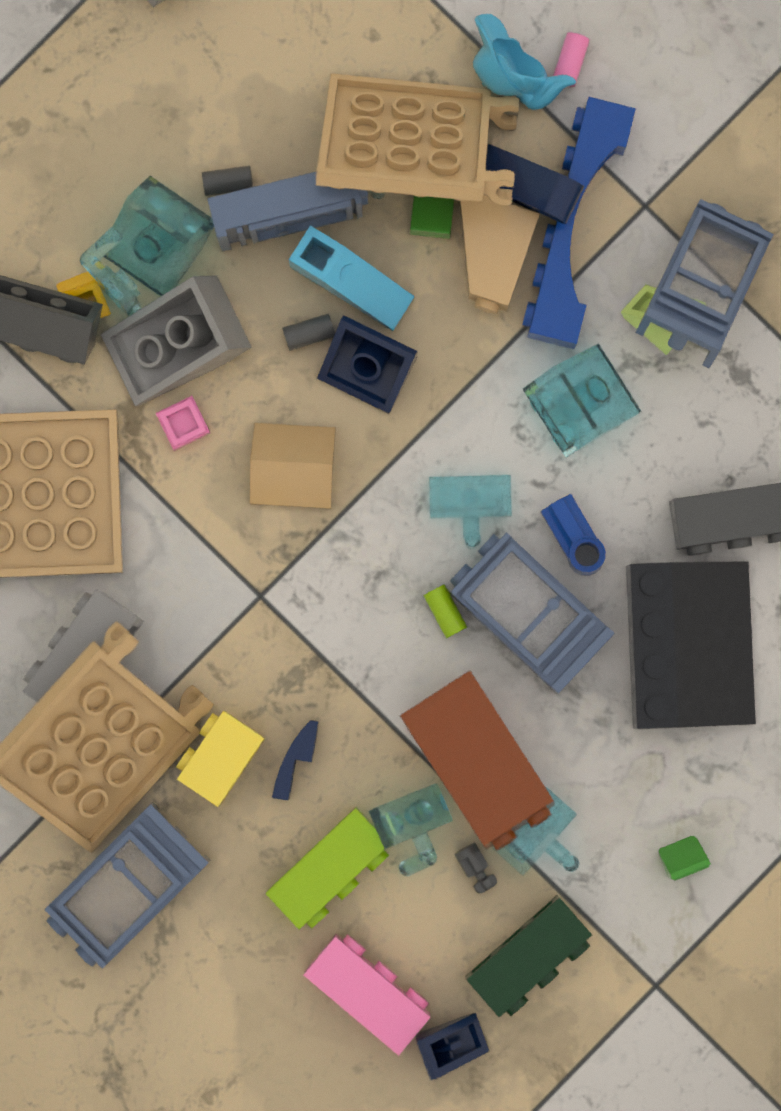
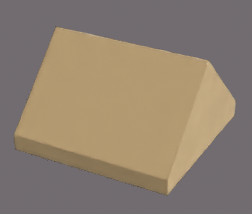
[250,423,336,509]

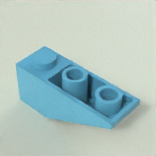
[289,225,415,331]

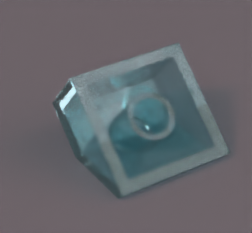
[100,176,214,296]
[523,343,642,458]

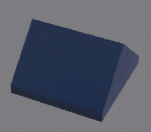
[317,315,418,414]

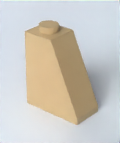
[459,195,540,314]

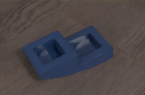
[272,720,319,800]

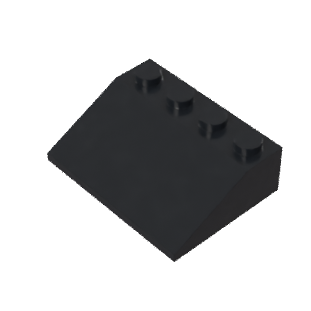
[626,561,756,729]

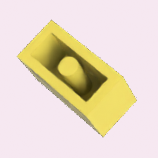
[176,711,266,807]

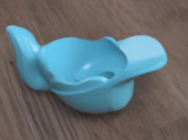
[473,14,576,110]

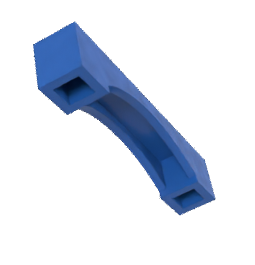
[522,97,636,349]

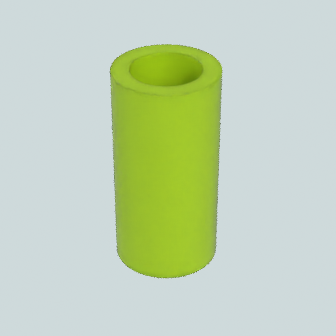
[423,584,467,639]

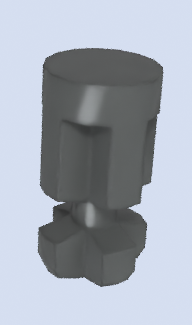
[454,842,497,894]

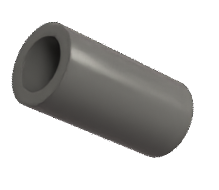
[202,166,253,196]
[282,313,335,351]

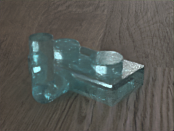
[80,226,141,317]
[429,475,512,549]
[368,783,453,876]
[492,787,579,876]

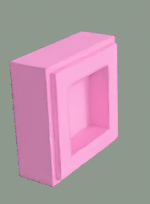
[156,396,210,451]

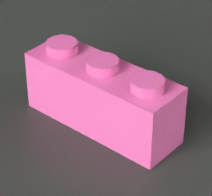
[304,934,431,1056]

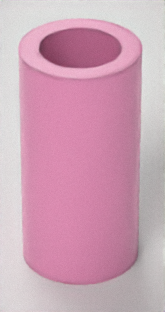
[553,32,590,87]

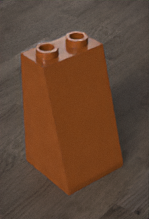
[400,670,555,851]

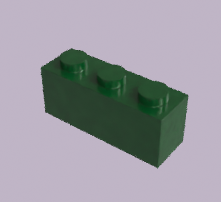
[465,895,592,1017]

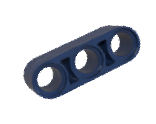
[485,144,584,224]

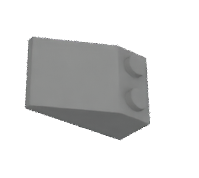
[101,276,252,406]

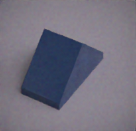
[416,1013,489,1080]

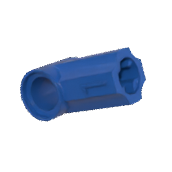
[540,494,606,576]

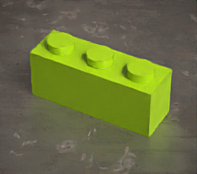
[265,807,390,930]

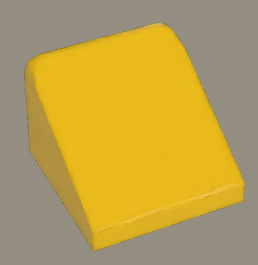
[56,270,111,318]

